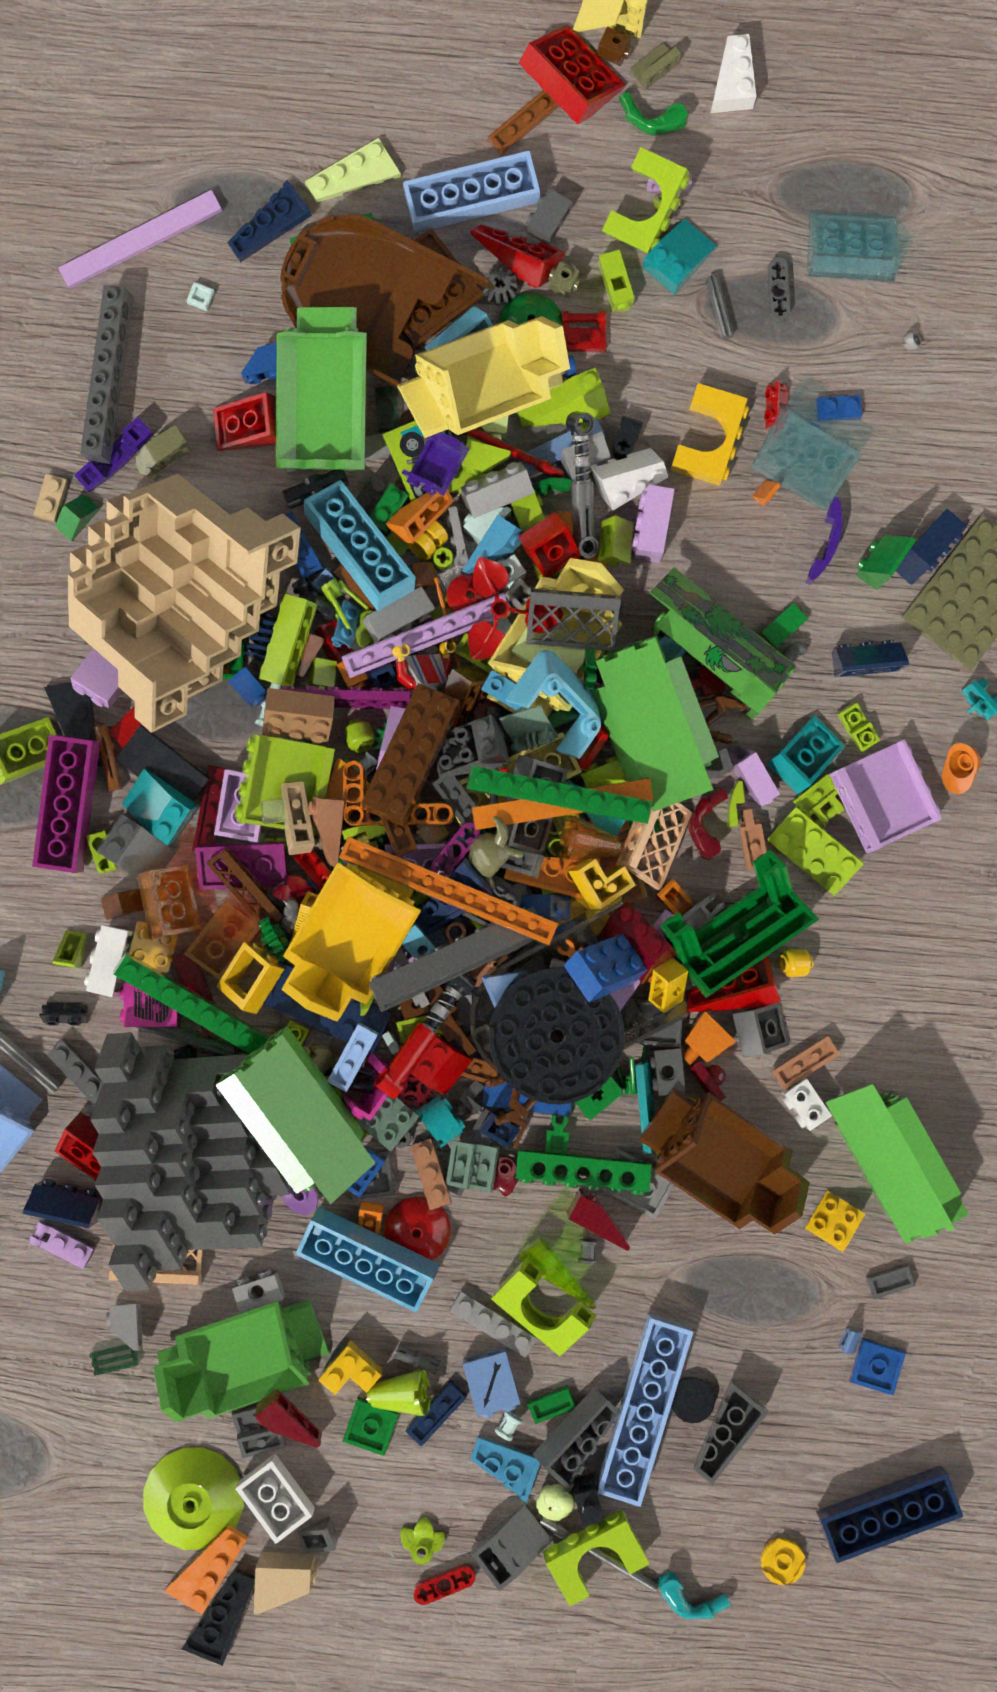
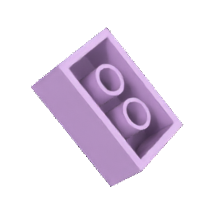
[631,484,675,563]

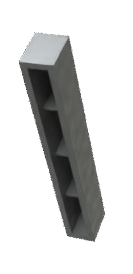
[369,907,538,1012]

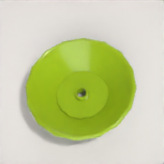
[143,1447,244,1550]

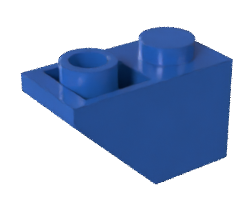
[241,343,277,385]

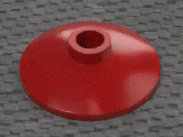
[446,574,489,612]

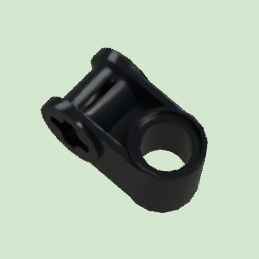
[612,415,643,460]

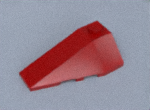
[470,224,565,288]
[686,956,781,1012]

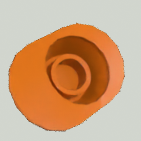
[942,743,981,794]

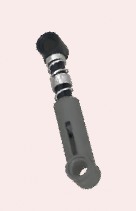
[566,411,599,558]

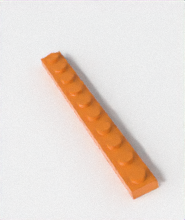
[339,837,558,946]

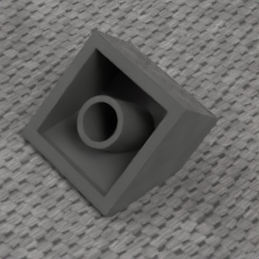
[733,1002,789,1057]

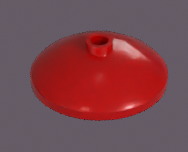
[384,1197,451,1260]

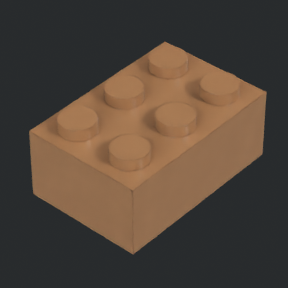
[262,688,335,743]

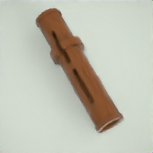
[94,725,123,792]

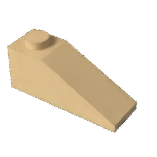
[281,781,315,855]

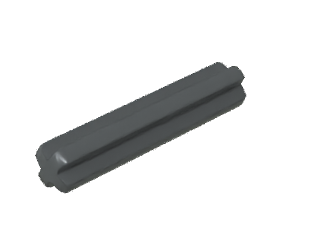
[707,275,733,339]

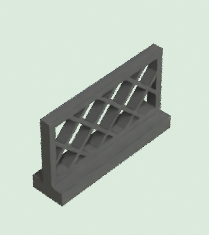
[526,588,621,651]

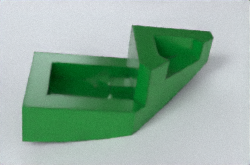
[532,478,572,497]

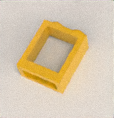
[216,942,284,1014]

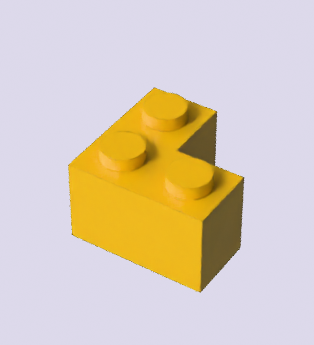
[568,859,636,910]
[318,1340,383,1395]

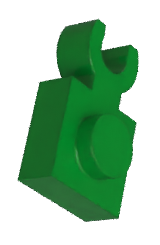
[582,649,599,690]
[545,1114,569,1155]

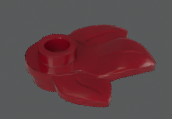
[273,875,317,911]
[493,1156,517,1197]

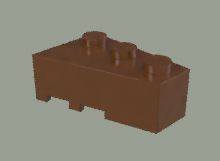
[442,667,489,730]

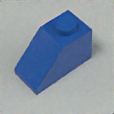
[228,667,267,707]
[519,895,571,922]

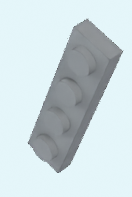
[450,1290,537,1358]

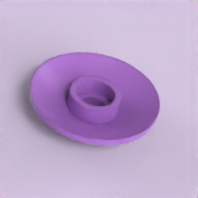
[281,1187,318,1215]

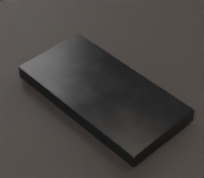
[116,725,211,802]

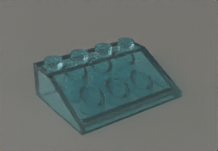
[807,212,900,281]
[751,405,862,511]

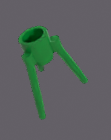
[616,1046,647,1095]

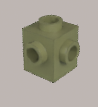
[548,262,581,299]

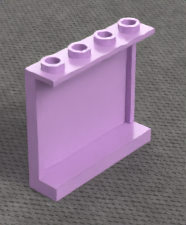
[829,739,942,854]

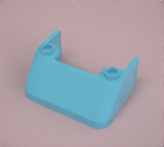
[505,650,601,759]

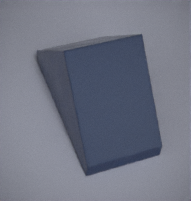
[479,1110,520,1148]

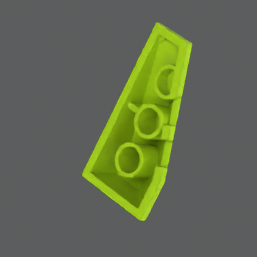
[516,368,611,428]

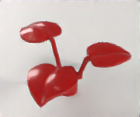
[468,557,564,660]

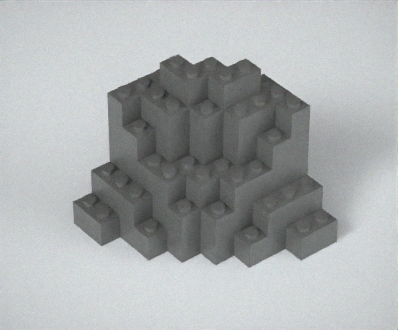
[90,1032,291,1291]

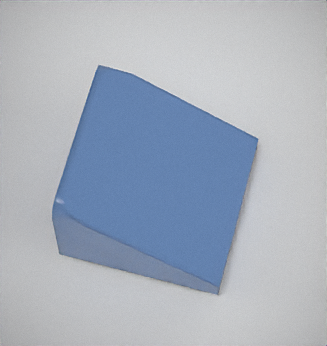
[839,1327,862,1353]

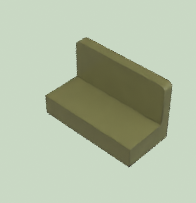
[630,43,681,90]

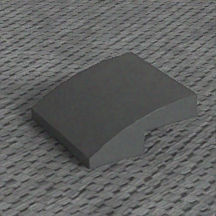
[231,1404,286,1458]

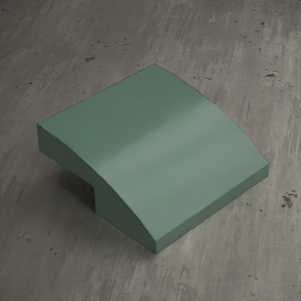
[446,1140,500,1192]

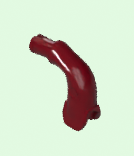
[688,788,728,860]

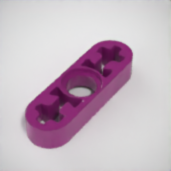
[430,823,480,877]

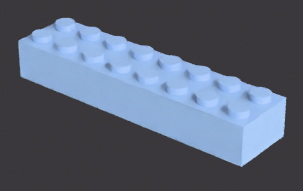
[596,1312,693,1507]

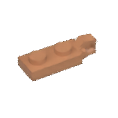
[739,809,767,871]

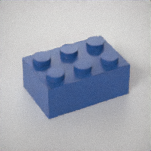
[564,933,648,1002]

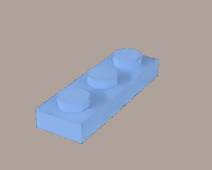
[327,1022,379,1092]

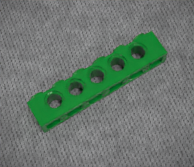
[516,1149,652,1195]

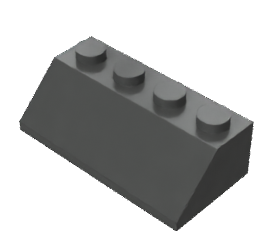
[495,755,568,855]

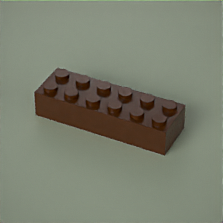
[361,683,460,827]

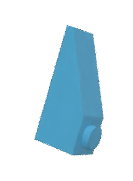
[462,514,524,575]

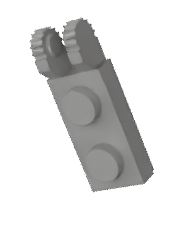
[682,892,726,930]

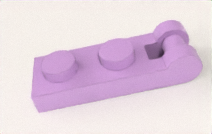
[28,1220,95,1269]

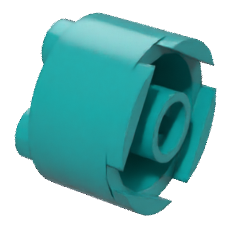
[416,1096,465,1148]

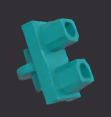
[961,678,997,720]

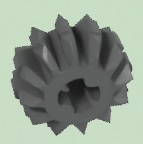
[481,266,518,306]

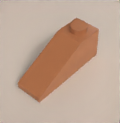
[309,796,344,867]

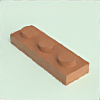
[771,1035,840,1090]
[410,1139,452,1210]

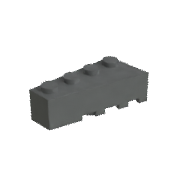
[694,1379,768,1485]
[533,1387,619,1491]

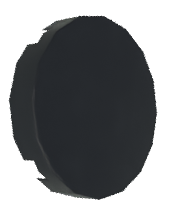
[671,1377,715,1424]

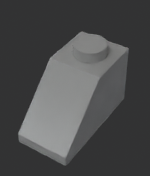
[106,1304,143,1351]

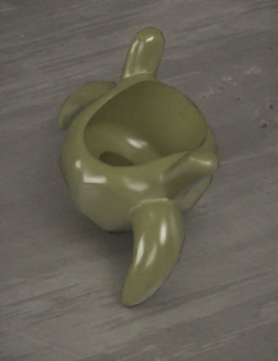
[456,816,524,889]

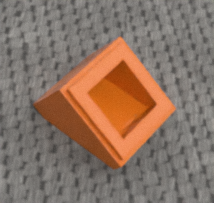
[752,481,781,506]

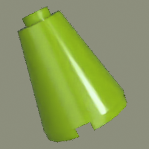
[367,1369,431,1416]

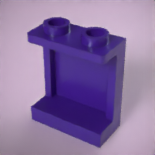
[402,432,469,496]

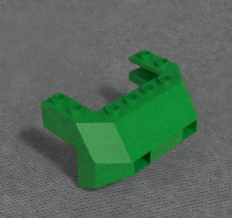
[660,850,820,998]

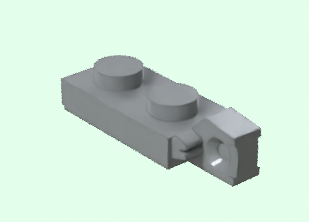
[446,506,469,570]

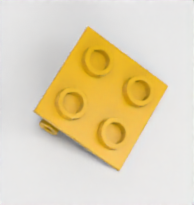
[128,921,179,973]
[805,1190,866,1253]

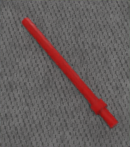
[465,428,564,478]

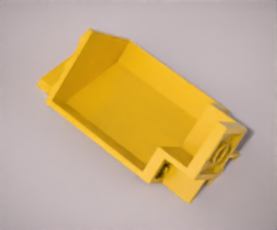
[282,862,421,1022]

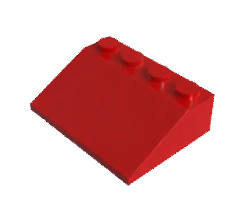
[519,24,626,124]

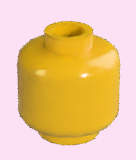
[779,948,814,978]

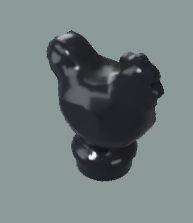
[292,578,336,620]

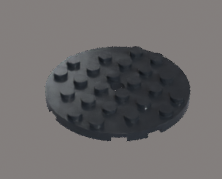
[489,968,625,1105]

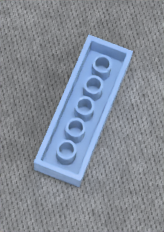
[403,151,540,233]

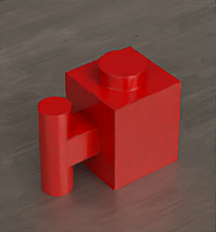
[687,664,726,697]

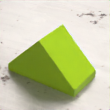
[53,930,88,968]

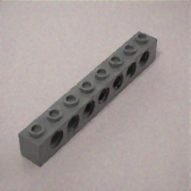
[80,285,134,464]

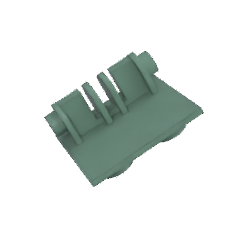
[499,705,558,754]
[358,1096,419,1151]

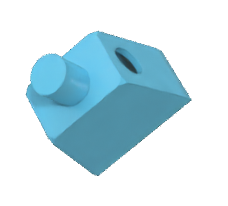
[402,922,436,958]

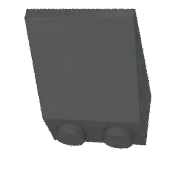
[96,815,176,888]

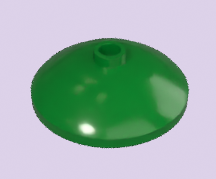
[499,293,562,325]

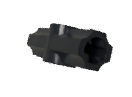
[282,469,350,509]

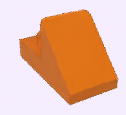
[358,1201,384,1235]

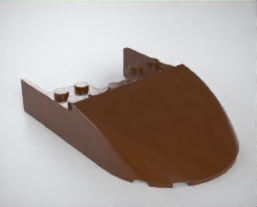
[280,214,495,388]

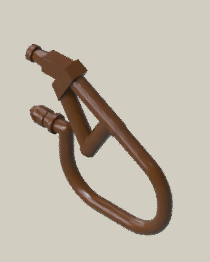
[698,693,746,744]
[484,1029,563,1126]

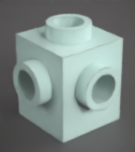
[497,555,526,592]

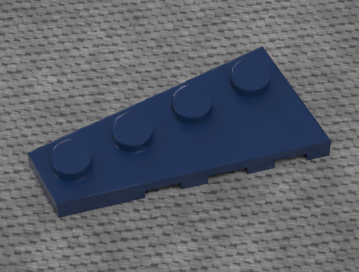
[227,179,312,263]
[415,858,494,935]

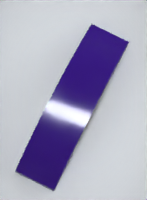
[74,416,153,492]
[806,496,842,585]

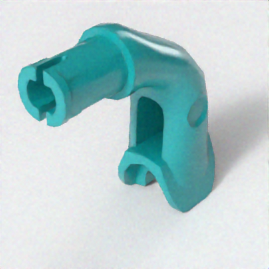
[658,1571,731,1619]

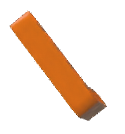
[343,761,455,827]

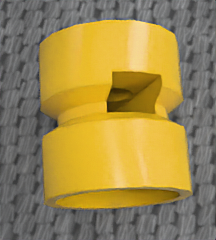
[407,521,448,561]

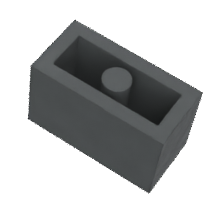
[526,188,572,245]

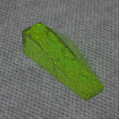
[518,1234,596,1310]

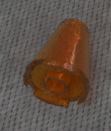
[559,815,624,860]

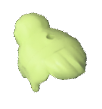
[536,1483,576,1521]

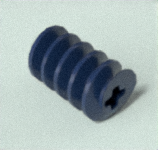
[244,613,277,661]

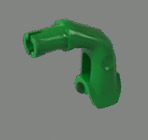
[619,92,688,136]

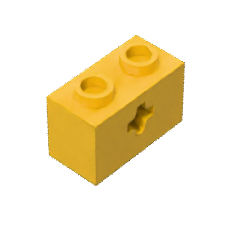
[648,958,688,1013]

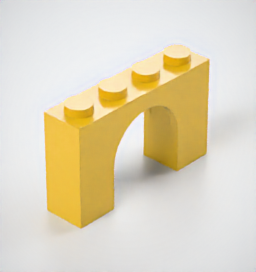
[670,383,749,486]

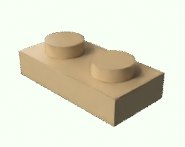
[33,474,69,523]

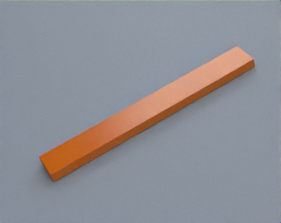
[472,778,653,830]

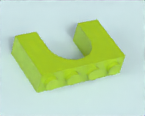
[602,147,691,254]
[491,1257,596,1356]
[543,1509,649,1606]

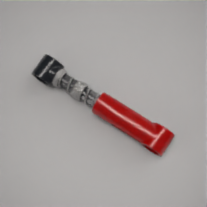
[374,972,477,1099]

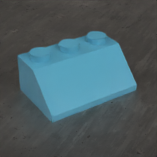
[425,306,493,350]

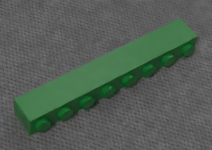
[466,766,653,824]
[113,951,270,1054]

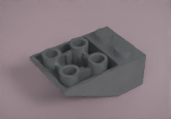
[436,715,510,778]
[472,1504,552,1591]

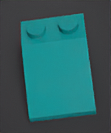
[642,219,717,295]
[767,715,845,795]
[122,768,199,845]

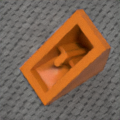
[654,879,694,916]

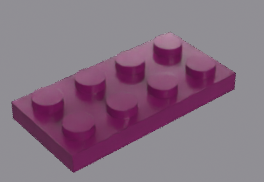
[195,842,287,890]

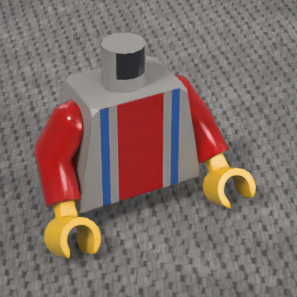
[392,641,456,695]

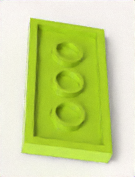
[767,806,864,896]

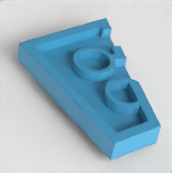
[471,1435,540,1503]

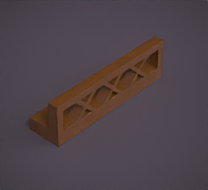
[206,846,284,923]

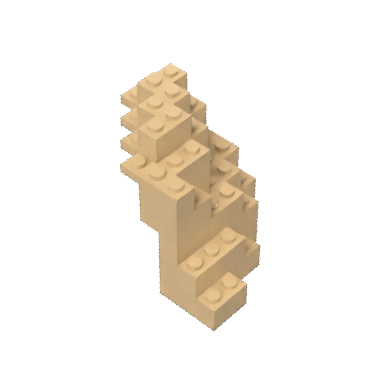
[68,474,301,733]

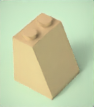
[254,1552,319,1615]

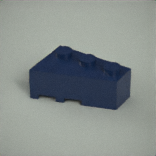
[896,508,967,585]

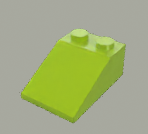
[0,717,56,785]

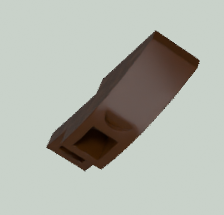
[428,983,477,1055]

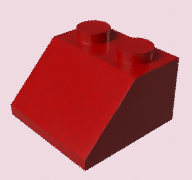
[518,512,581,578]
[411,1033,473,1095]

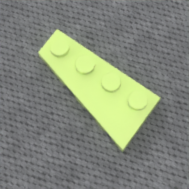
[305,138,401,203]

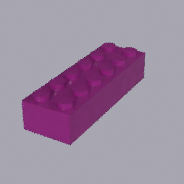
[32,735,101,873]

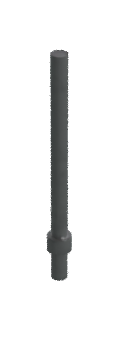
[539,1516,659,1593]

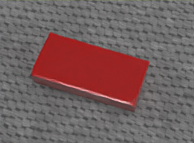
[314,619,354,668]

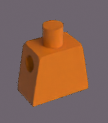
[682,1011,736,1065]

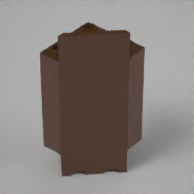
[639,1088,810,1235]

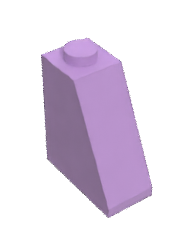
[727,742,780,806]

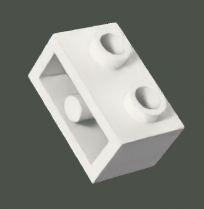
[782,1078,832,1131]

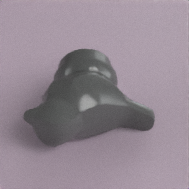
[280,897,300,934]

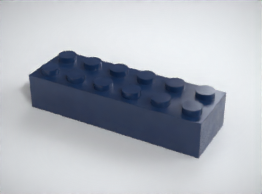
[263,960,393,1054]
[816,1465,964,1564]

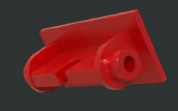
[764,380,788,429]
[294,848,332,890]

